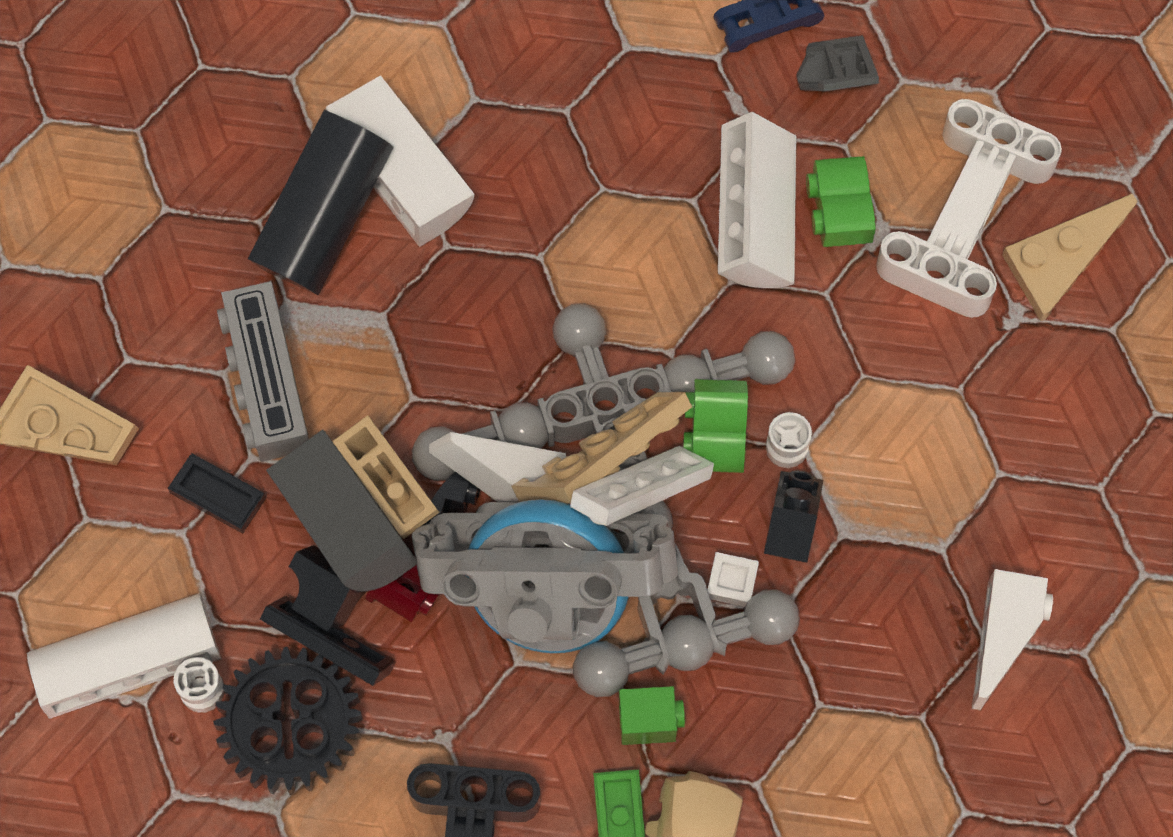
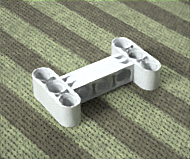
[876,99,1062,318]

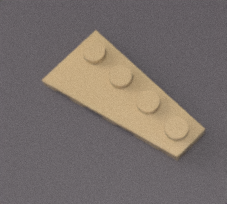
[511,392,692,504]

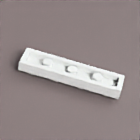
[570,446,714,526]

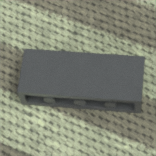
[266,430,417,591]

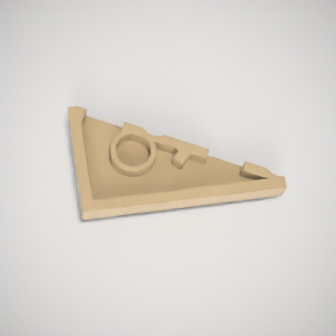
[1002,194,1137,321]

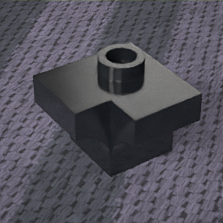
[288,545,367,632]

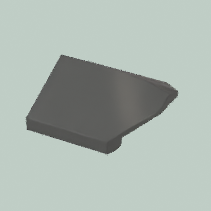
[796,35,879,91]

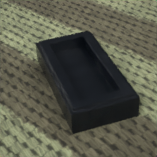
[168,453,266,534]

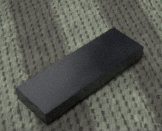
[260,596,396,686]

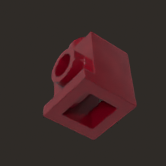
[365,565,440,622]

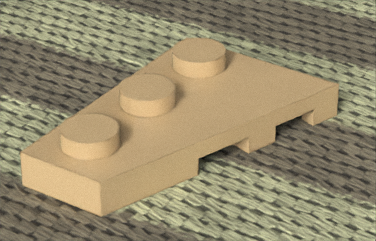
[0,365,139,465]

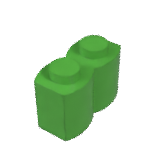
[806,156,876,247]
[683,379,748,473]

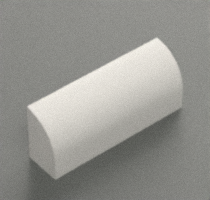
[326,75,475,247]
[718,112,796,288]
[27,593,221,719]

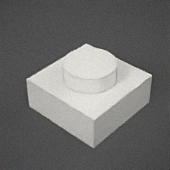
[707,552,759,607]

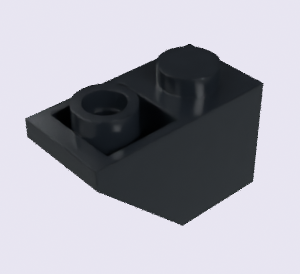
[764,470,823,563]

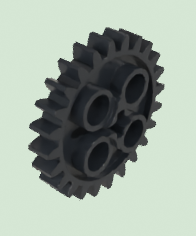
[213,647,363,795]

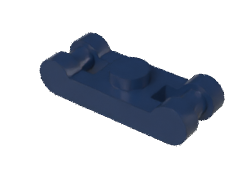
[713,0,825,53]

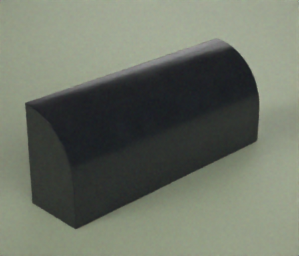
[248,109,394,295]

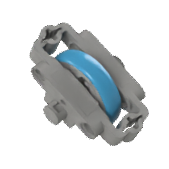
[412,499,678,653]

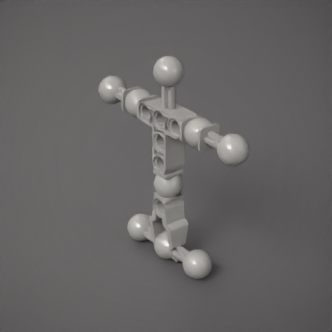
[412,303,800,697]

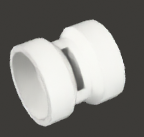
[766,412,812,468]
[173,657,224,713]

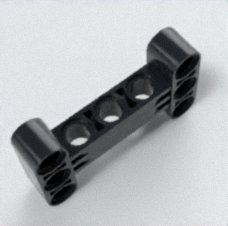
[407,763,541,837]

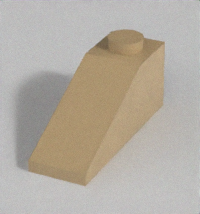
[332,415,440,539]

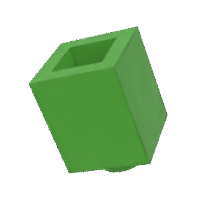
[619,686,685,745]

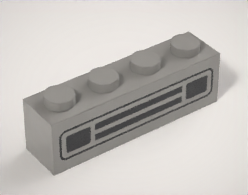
[217,281,309,462]

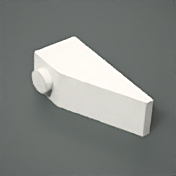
[429,432,566,502]
[972,569,1053,710]

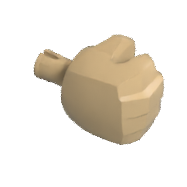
[645,771,743,837]

